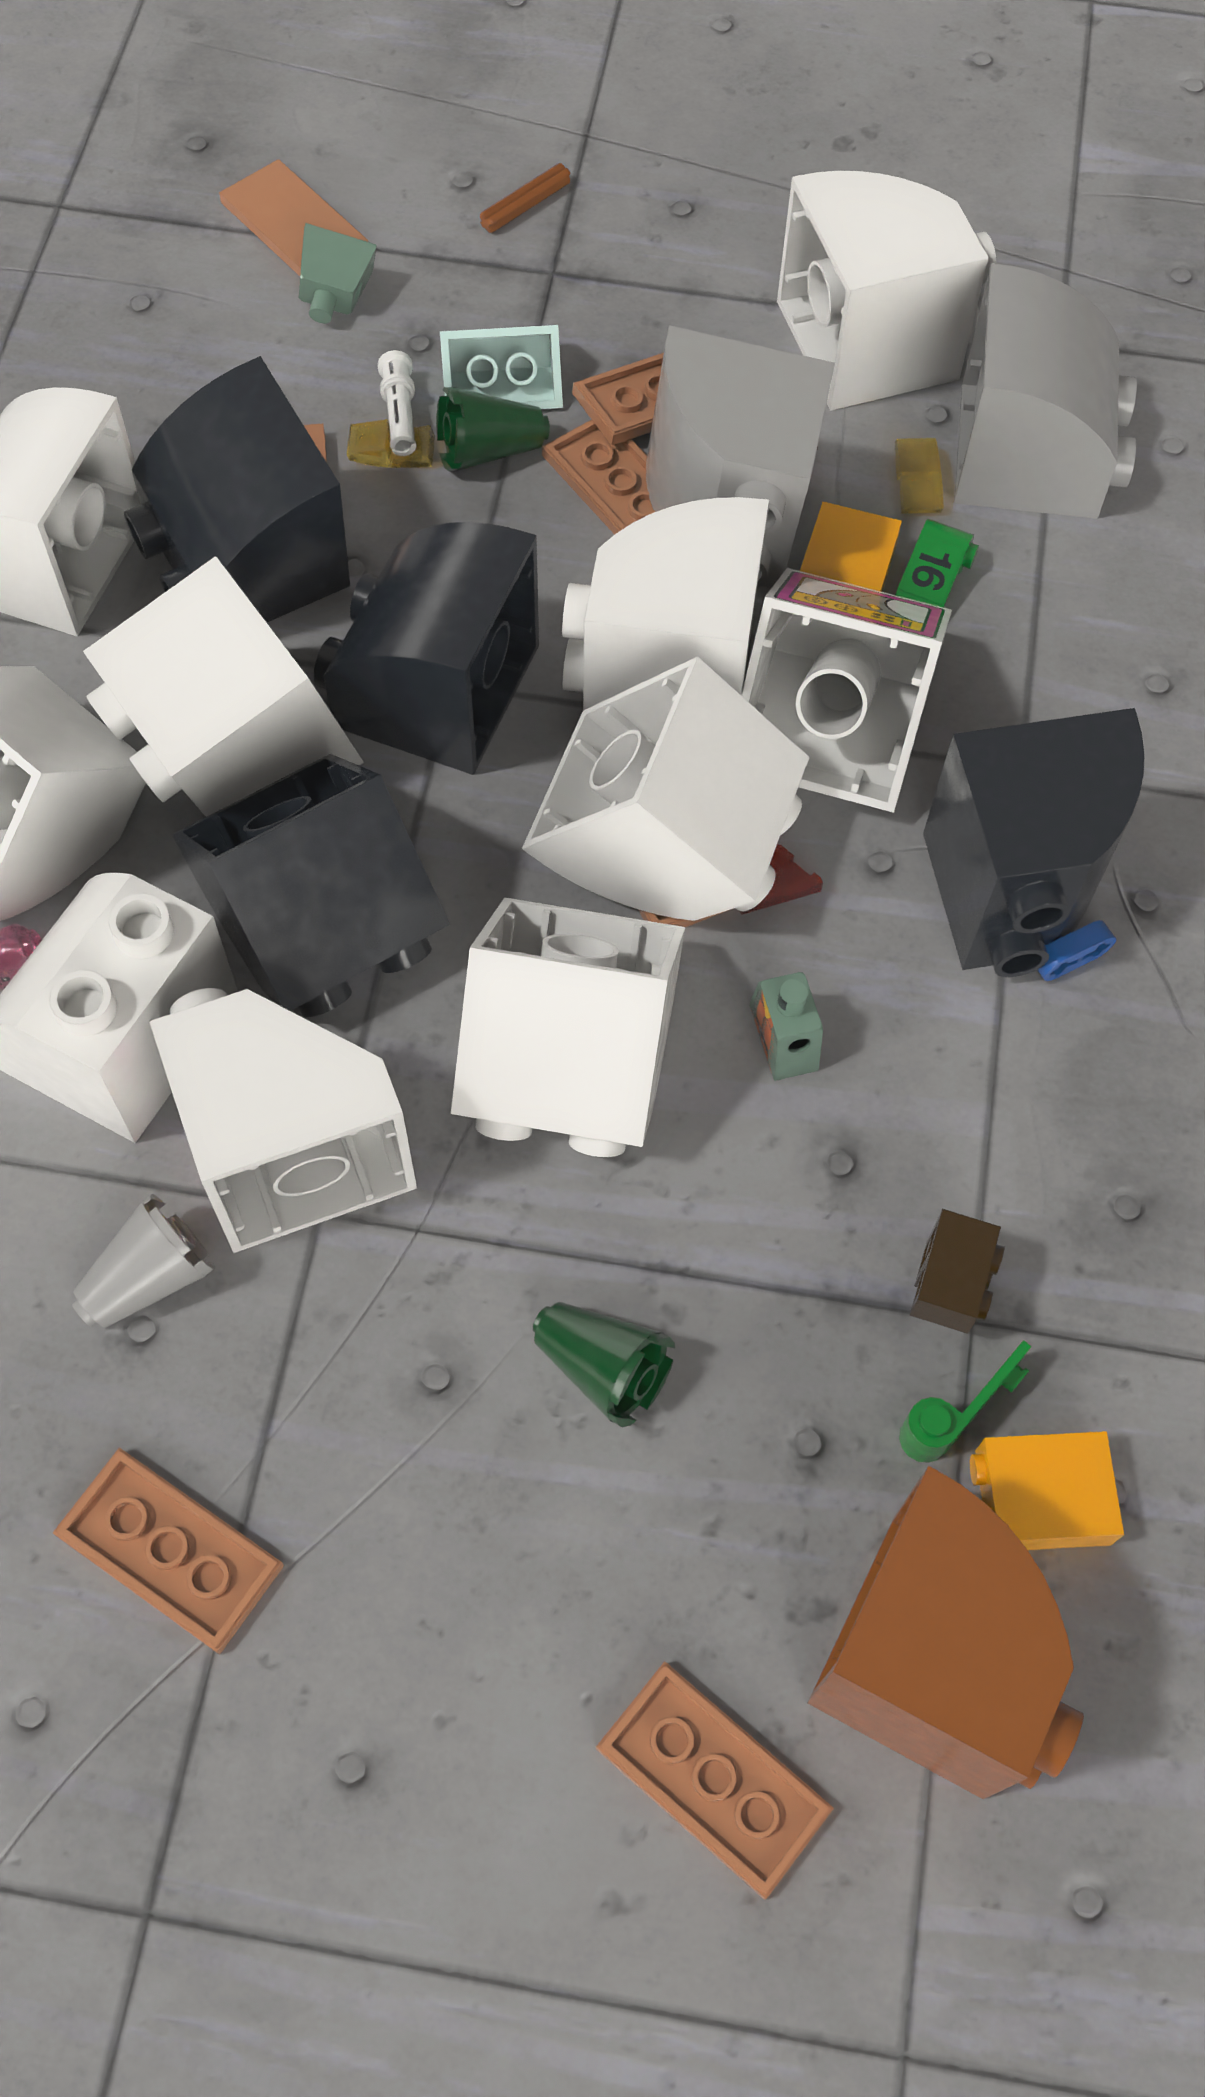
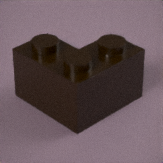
[910,1209,1005,1334]

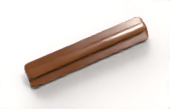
[480,163,571,233]

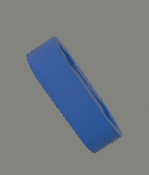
[1037,920,1116,981]

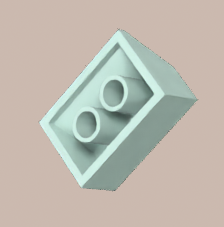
[440,325,563,409]

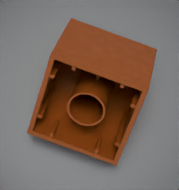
[807,1466,1084,1799]

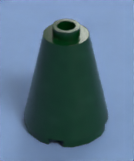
[436,387,550,471]
[533,1302,675,1428]

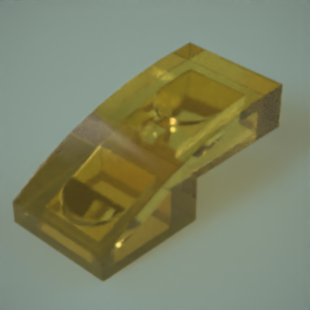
[347,419,435,468]
[895,438,944,514]

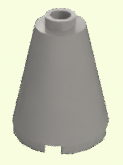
[72,1194,216,1328]

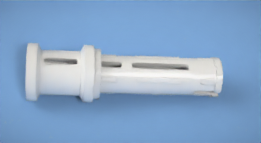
[377,350,416,456]

